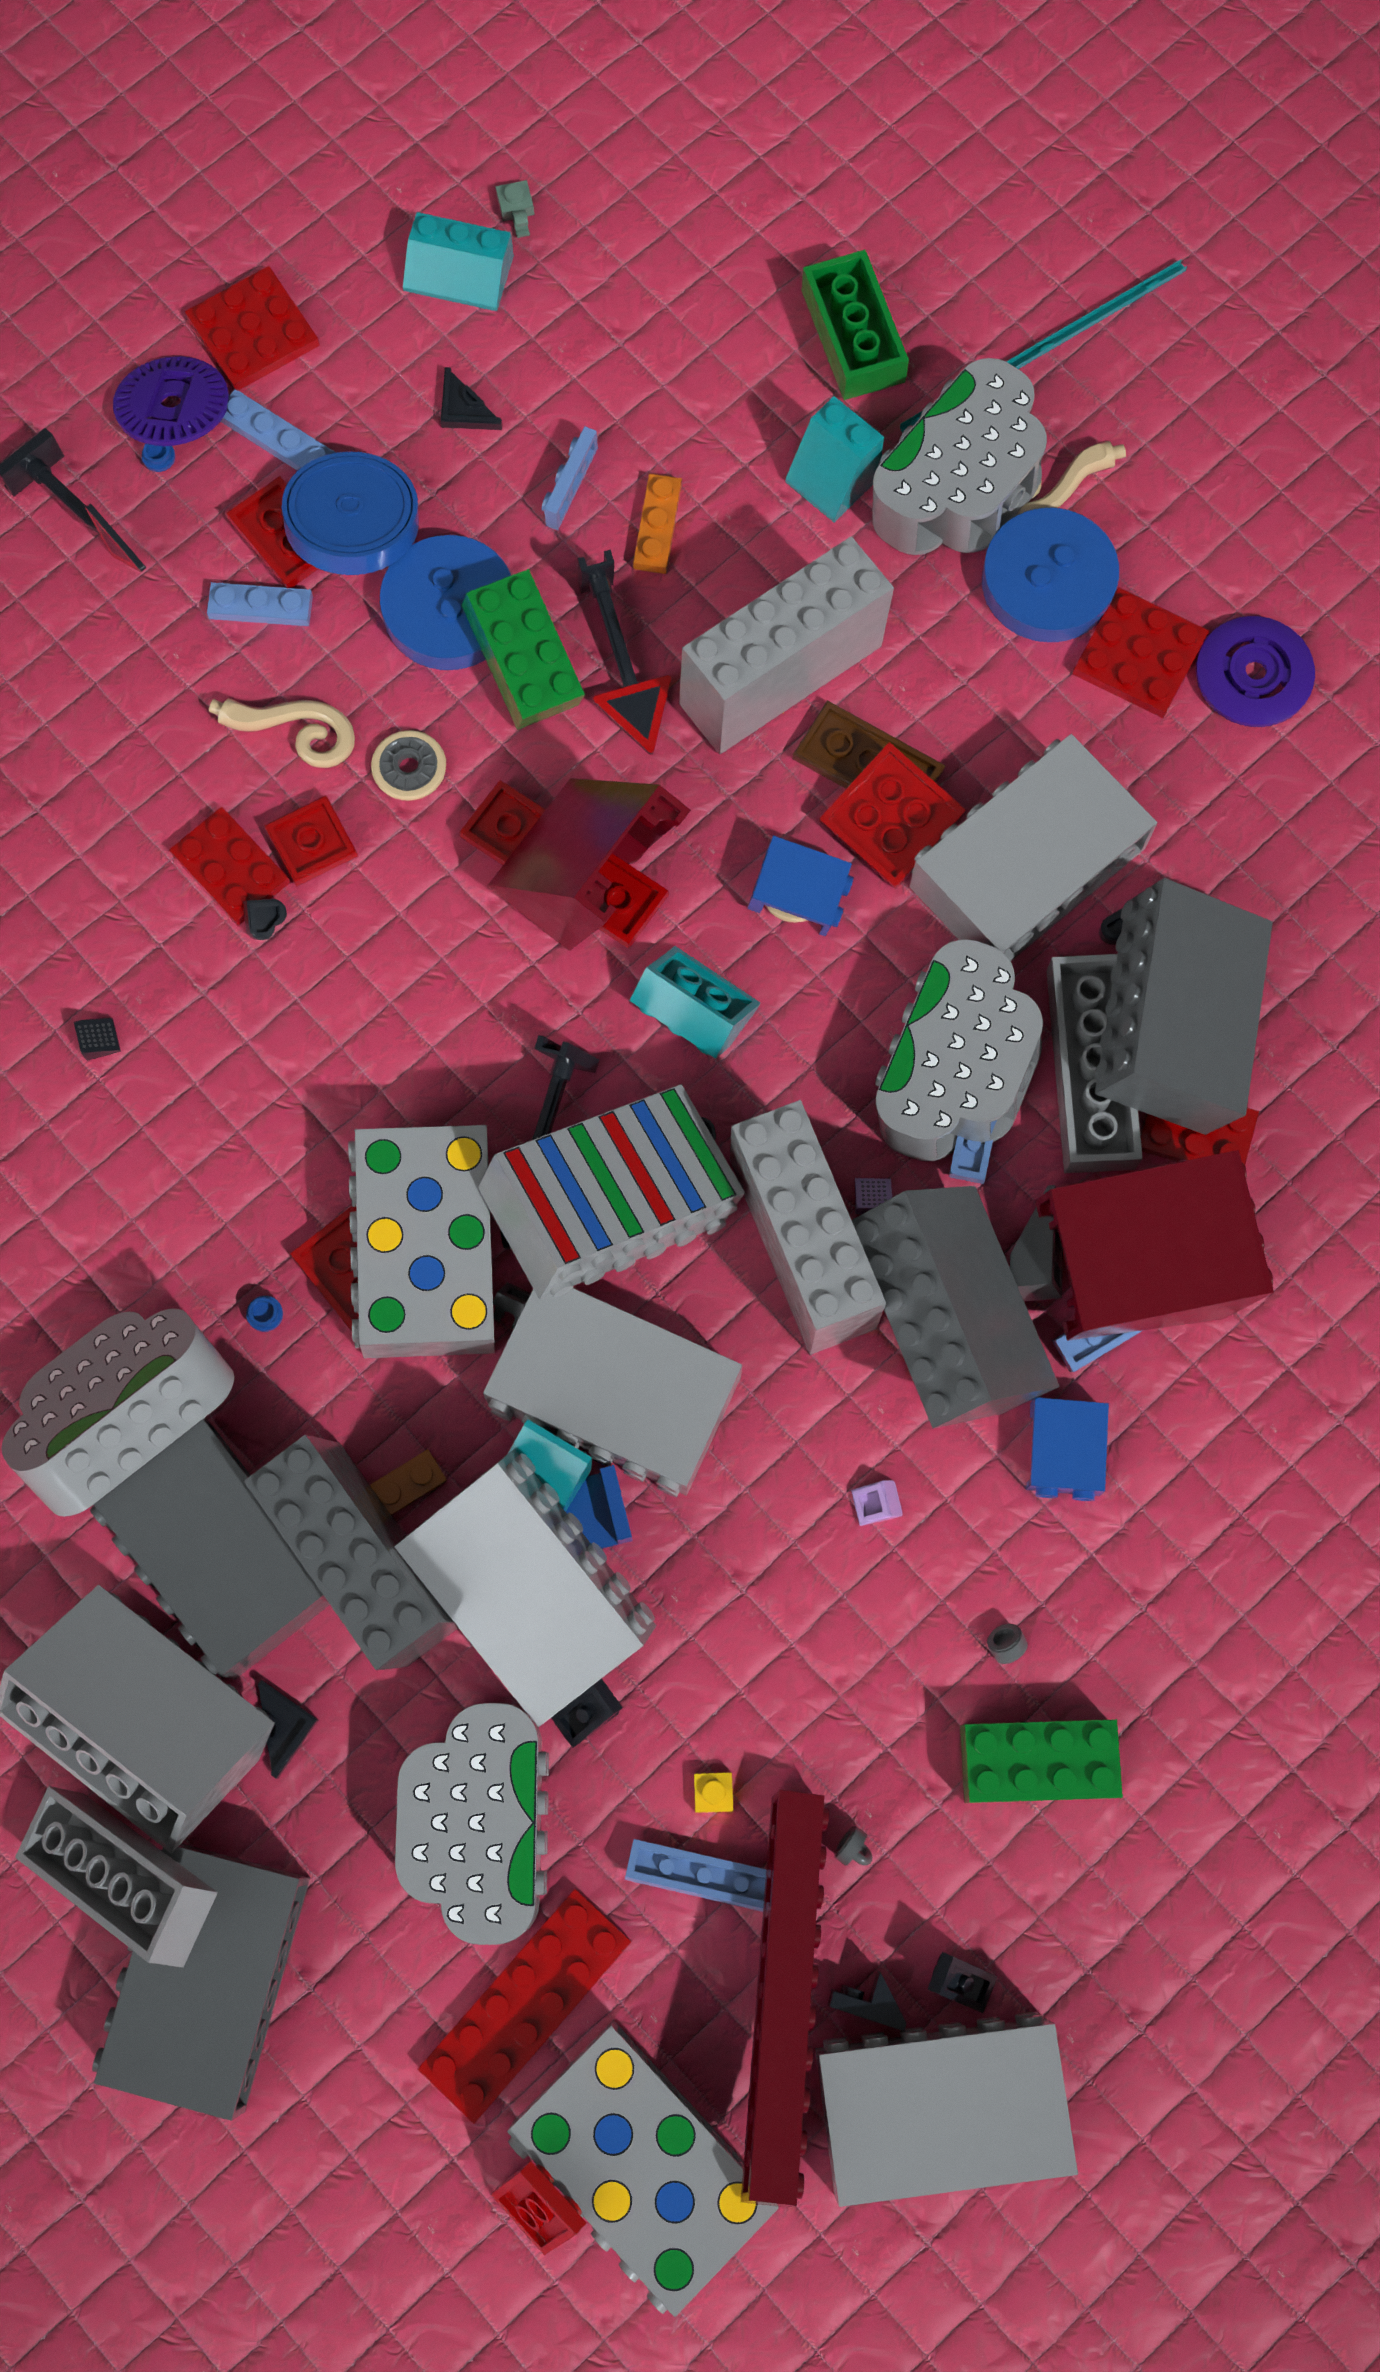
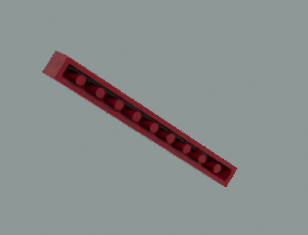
[740,1790,829,2208]

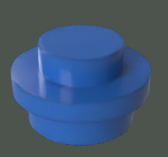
[141,444,176,472]
[246,1295,283,1332]

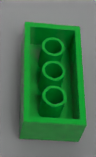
[801,250,909,400]
[462,569,585,730]
[960,1719,1123,1803]

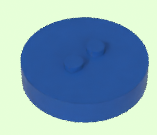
[282,452,419,575]
[982,508,1119,642]
[380,535,511,670]

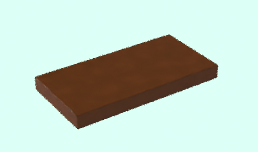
[793,700,946,789]

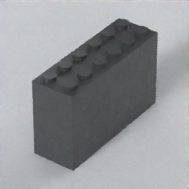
[1095,878,1273,1135]
[852,1186,1060,1429]
[90,1418,330,1680]
[244,1434,458,1670]
[92,1843,310,2121]

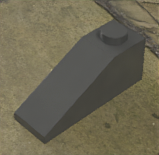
[1010,1185,1063,1301]

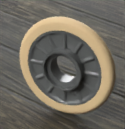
[371,730,446,801]

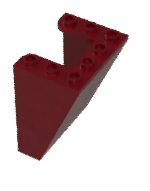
[487,778,691,951]
[1035,1150,1274,1341]

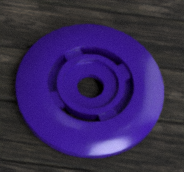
[113,356,229,446]
[1196,616,1315,727]

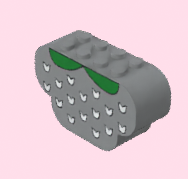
[872,358,1047,555]
[875,939,1043,1161]
[1,1309,234,1517]
[395,1703,549,1945]

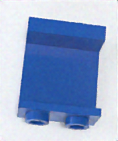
[747,835,854,936]
[1026,1397,1109,1501]
[566,1465,633,1549]

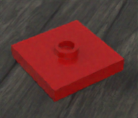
[264,795,358,887]

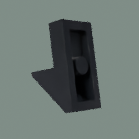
[551,1678,623,1748]
[928,1952,998,2013]
[827,1970,907,2031]

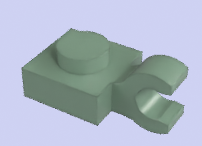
[495,180,534,238]

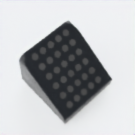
[74,1018,121,1061]

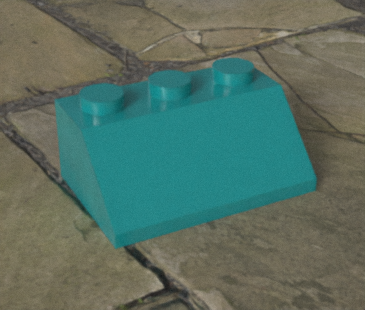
[403,212,514,311]
[629,946,761,1059]

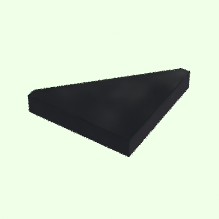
[441,367,502,430]
[258,1680,319,1779]

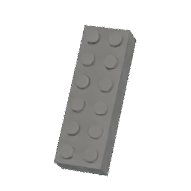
[1046,954,1142,1173]
[15,1786,218,1968]

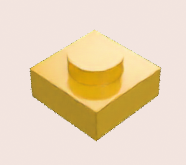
[694,1772,733,1813]

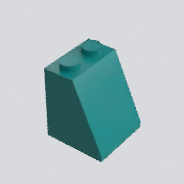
[785,396,884,523]
[507,1419,592,1512]

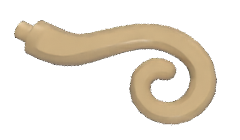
[1016,441,1126,516]
[209,698,355,768]

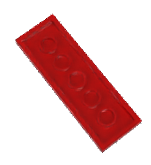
[459,780,669,949]
[417,1888,632,2124]

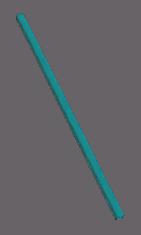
[900,259,1187,433]

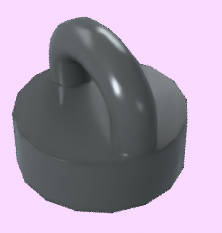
[987,1624,1028,1664]
[834,1826,873,1866]

